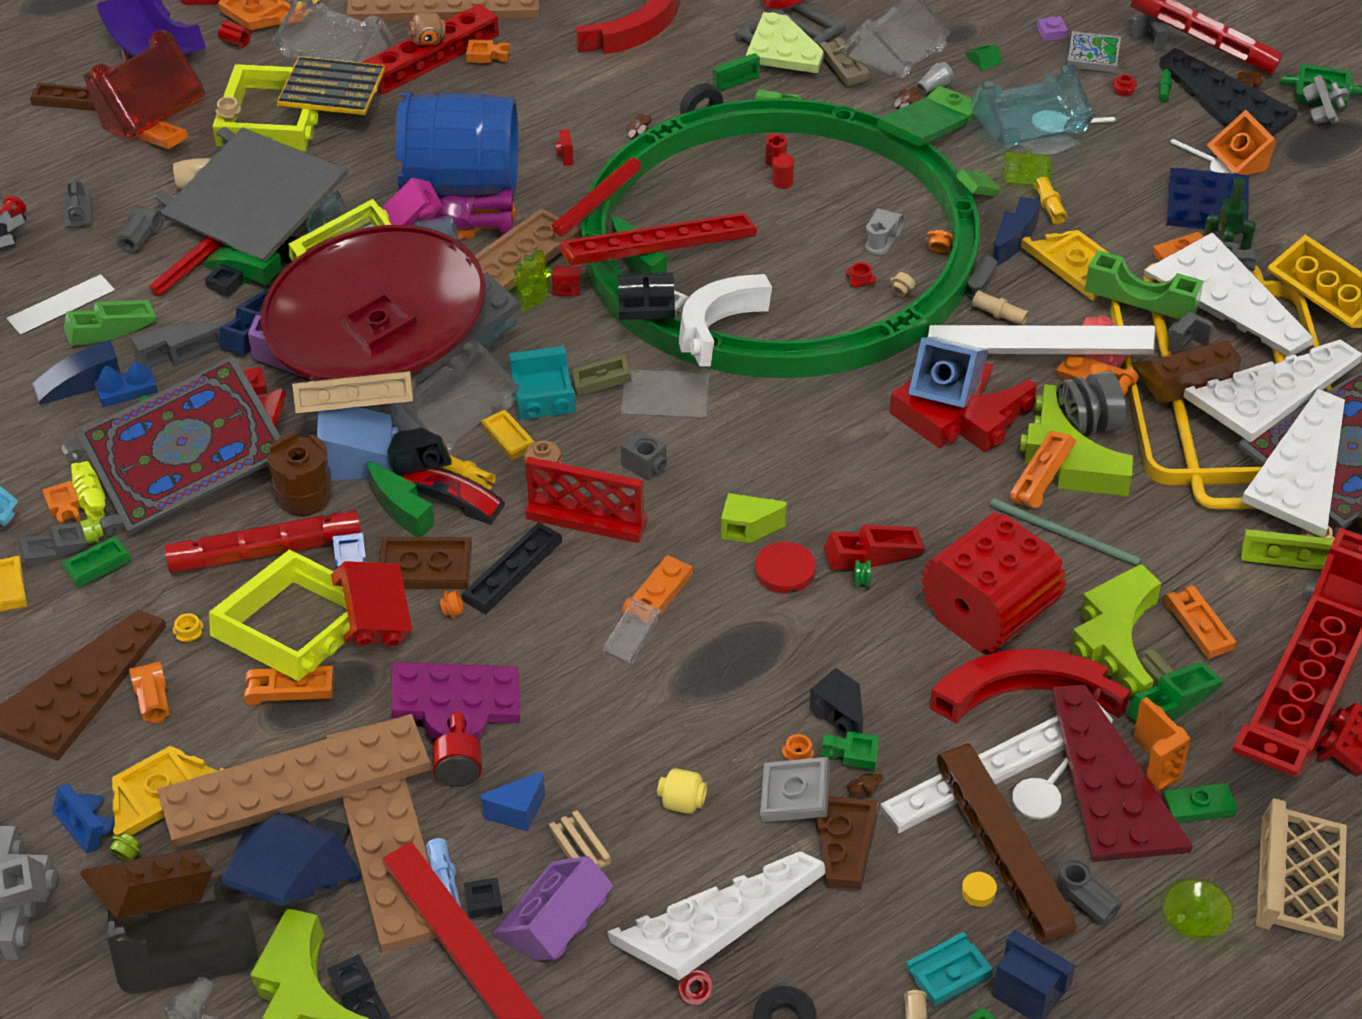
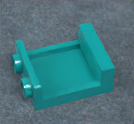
[509,346,576,420]

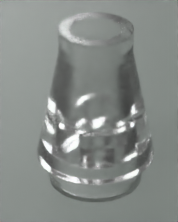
[165,977,214,1019]

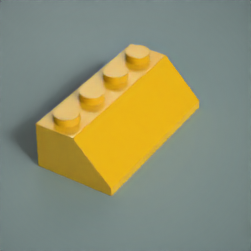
[1267,234,1362,328]

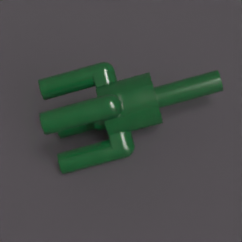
[1203,177,1256,250]

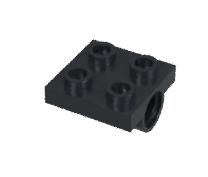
[618,273,675,320]

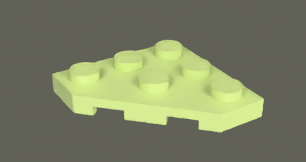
[746,12,824,73]

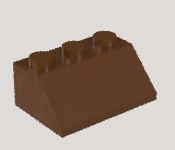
[1133,340,1242,404]
[80,849,213,919]

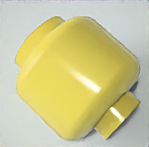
[657,768,707,814]

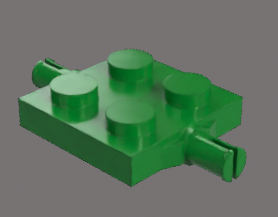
[1279,64,1362,109]

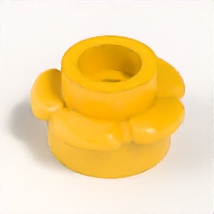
[173,613,204,642]

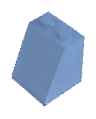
[908,336,988,408]
[317,407,399,481]

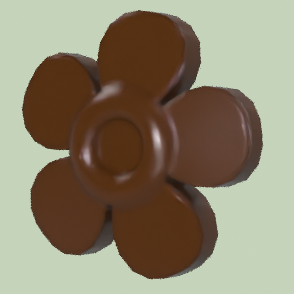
[1237,71,1263,87]
[894,87,921,109]
[627,114,652,139]
[847,773,884,796]

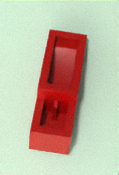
[823,524,925,570]

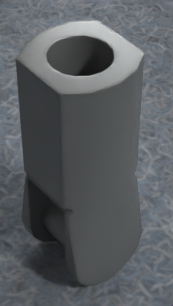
[967,256,997,300]

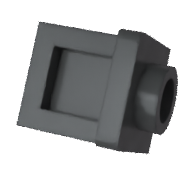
[1131,15,1169,52]
[1168,311,1213,352]

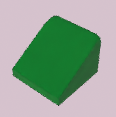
[965,45,1001,70]

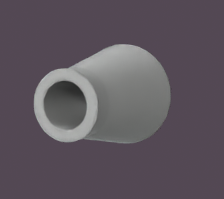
[916,62,954,95]

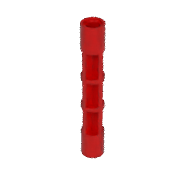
[1130,0,1284,76]
[164,510,361,574]

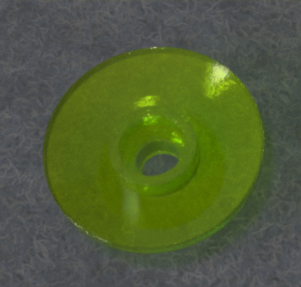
[1163,879,1233,939]

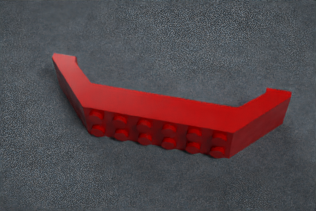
[1232,528,1362,777]

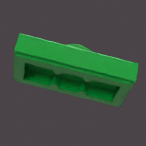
[713,53,760,92]
[62,536,132,588]
[1162,783,1237,823]

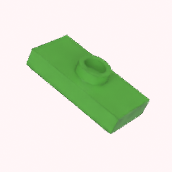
[926,85,982,123]

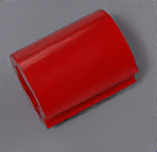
[218,20,251,48]
[765,134,787,168]
[772,154,794,189]

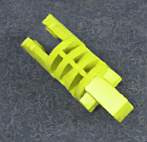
[71,461,106,521]

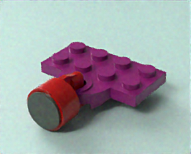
[391,662,520,786]

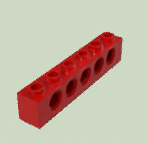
[362,3,499,95]

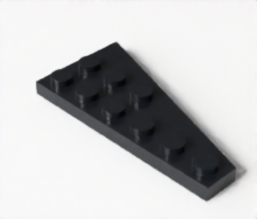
[1159,48,1298,137]

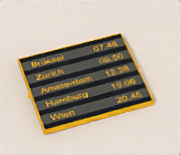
[277,56,386,115]

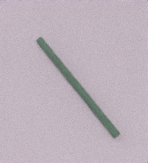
[990,498,1142,566]

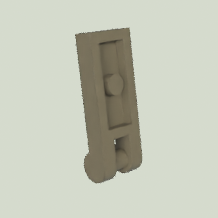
[817,37,870,86]

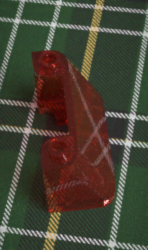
[83,30,205,137]

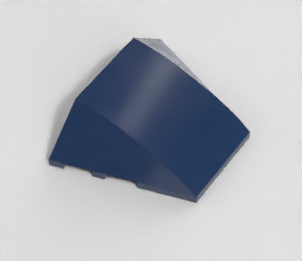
[221,812,361,906]

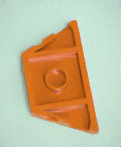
[218,0,302,31]

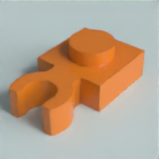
[466,40,510,64]
[42,481,81,525]

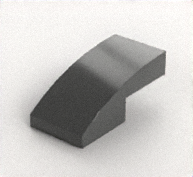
[19,523,87,567]

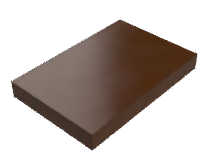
[379,537,472,589]

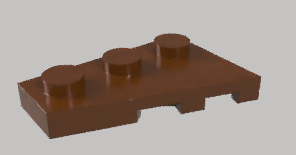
[817,796,879,889]

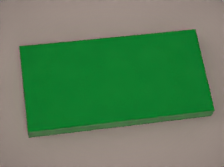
[876,98,969,147]

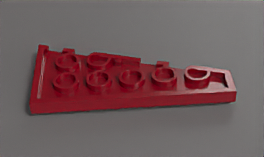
[1052,684,1193,862]

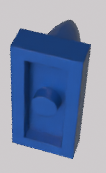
[94,362,158,408]
[52,784,115,853]

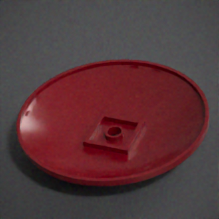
[261,225,486,381]

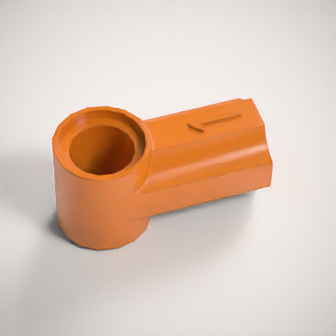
[129,661,170,724]

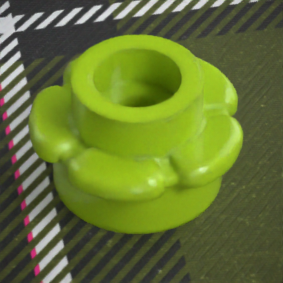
[80,516,104,544]
[109,833,141,861]

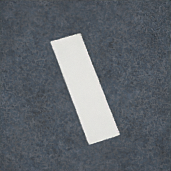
[6,274,115,335]

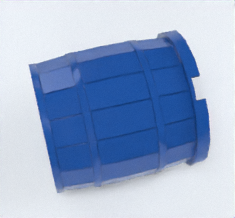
[396,92,519,198]

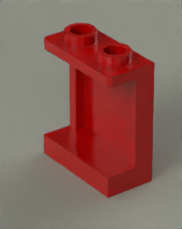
[331,561,413,647]

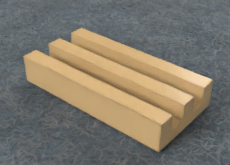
[549,810,611,869]

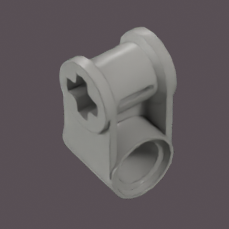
[865,208,904,256]

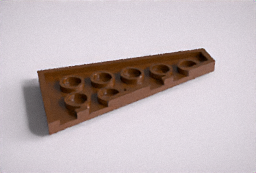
[0,609,166,761]

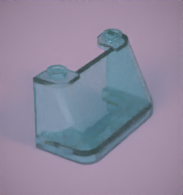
[970,64,1095,147]

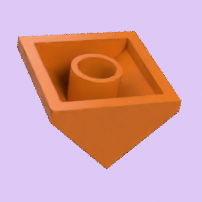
[1207,110,1277,177]

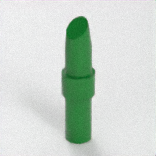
[1159,69,1172,103]

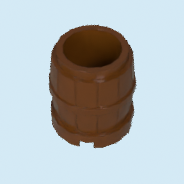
[267,433,331,516]

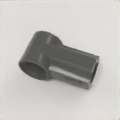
[116,205,163,254]
[1056,859,1123,925]

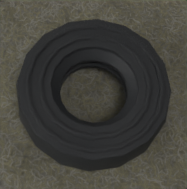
[679,83,724,114]
[753,986,817,1019]

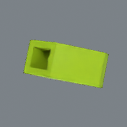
[721,493,787,543]

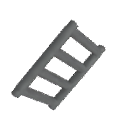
[735,2,847,44]

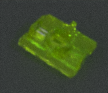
[1004,148,1051,185]
[513,250,552,312]

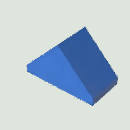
[480,772,545,832]

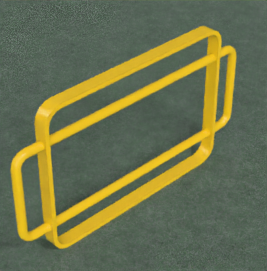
[1110,263,1332,510]

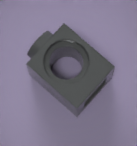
[621,429,667,481]

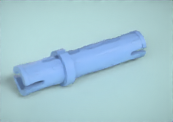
[426,838,461,907]

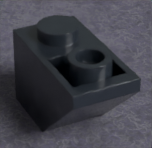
[387,428,452,475]
[810,668,863,737]

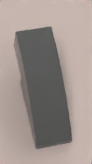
[131,323,221,368]

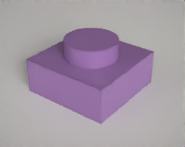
[1037,16,1068,41]

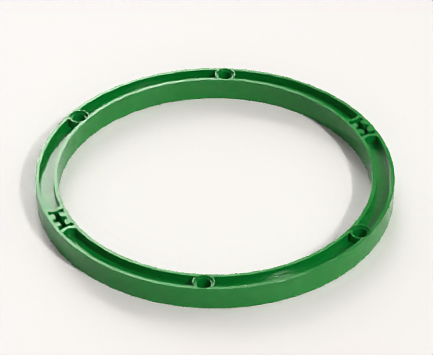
[581,98,980,378]

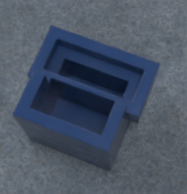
[992,929,1075,1019]

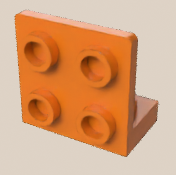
[1133,697,1191,793]

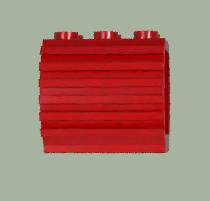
[921,512,1066,654]

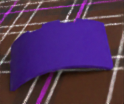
[96,0,206,62]

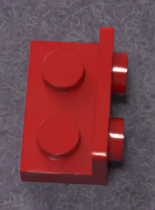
[1316,702,1362,776]

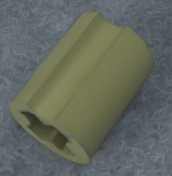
[1139,650,1175,687]

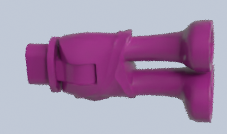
[427,189,513,236]

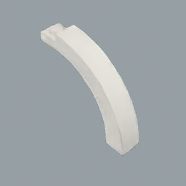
[679,274,772,366]

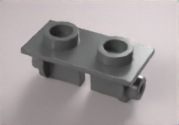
[64,179,92,228]

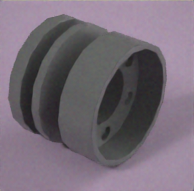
[1056,371,1126,436]

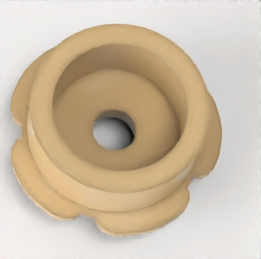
[216,96,241,120]
[890,272,916,297]

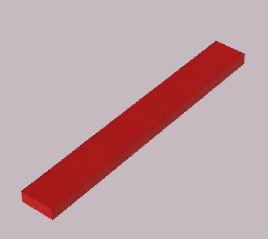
[559,212,758,266]
[382,841,543,1019]

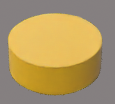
[962,872,997,907]

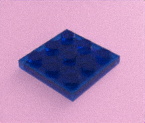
[1166,167,1249,233]

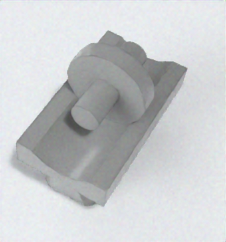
[1303,75,1349,125]

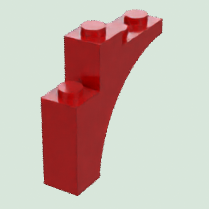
[890,379,1037,452]

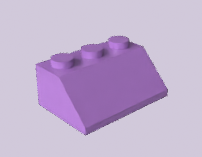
[492,856,614,961]

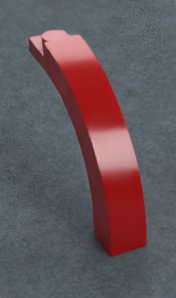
[576,0,680,55]
[930,649,1130,724]

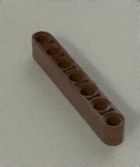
[936,743,1076,944]

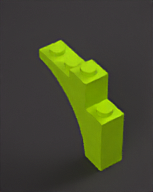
[1020,384,1133,496]
[1070,564,1161,698]
[250,908,370,1019]

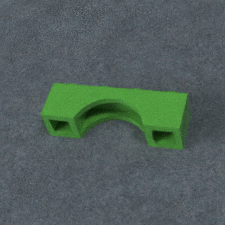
[1085,250,1204,320]

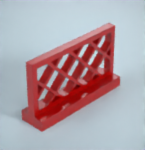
[525,456,648,543]

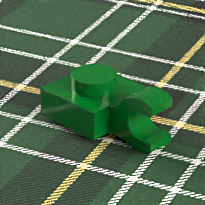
[820,731,879,770]

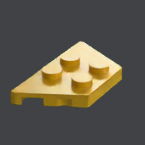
[1021,230,1109,301]
[112,746,224,837]

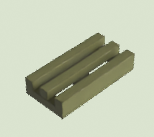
[572,354,633,396]

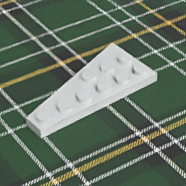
[1144,233,1313,356]
[1183,340,1362,442]
[1242,389,1345,538]
[608,851,826,980]

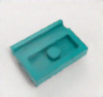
[905,932,993,1007]

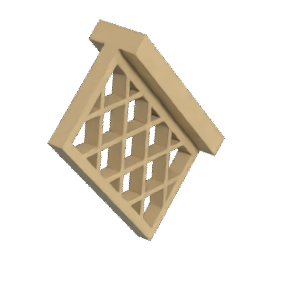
[292,371,416,413]
[1256,798,1347,942]

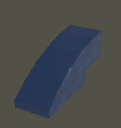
[993,197,1041,266]
[219,289,269,355]
[33,340,121,405]

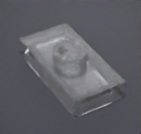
[603,597,662,666]

